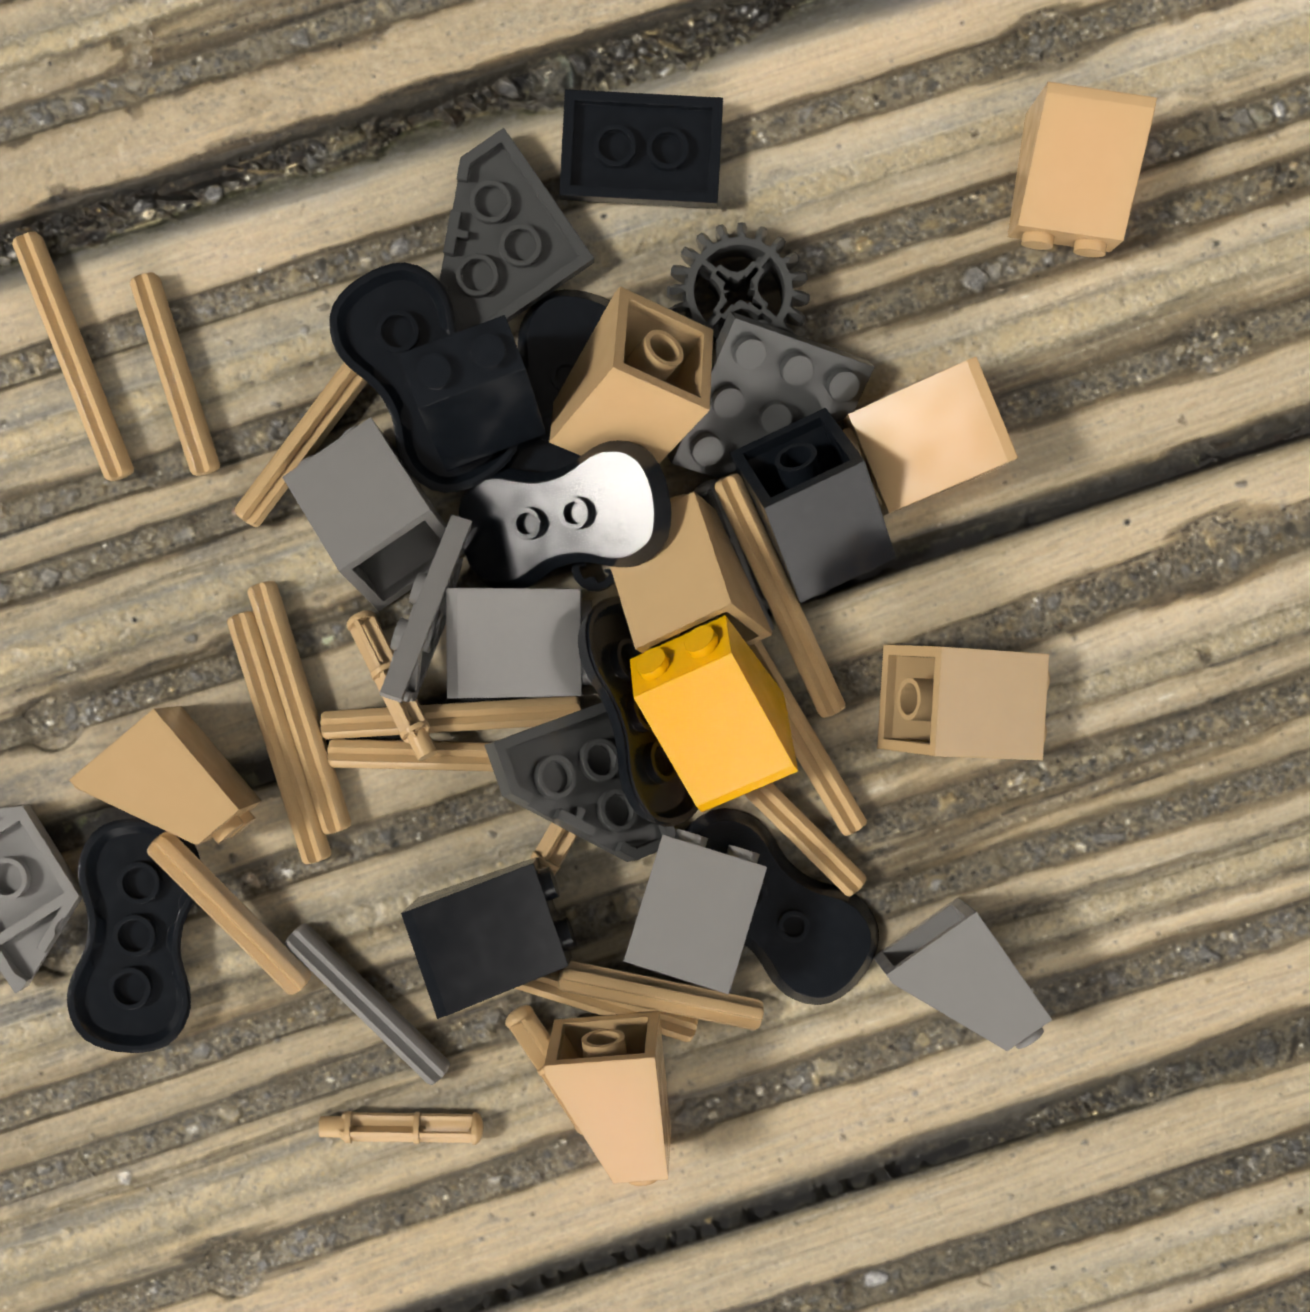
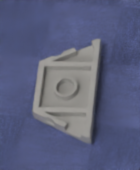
[380,514,472,703]
[0,804,83,993]

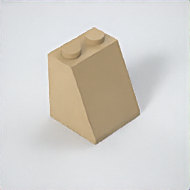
[1007,81,1157,257]
[549,286,713,464]
[843,357,1018,517]
[610,491,773,653]
[877,645,1050,760]
[69,706,262,845]
[544,1011,671,1186]

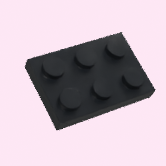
[559,89,723,208]

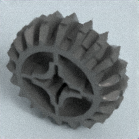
[667,222,810,348]

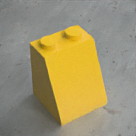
[630,615,798,813]

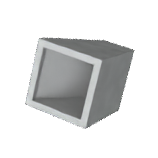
[282,417,464,611]
[446,588,592,698]
[624,829,767,994]
[873,898,1052,1051]

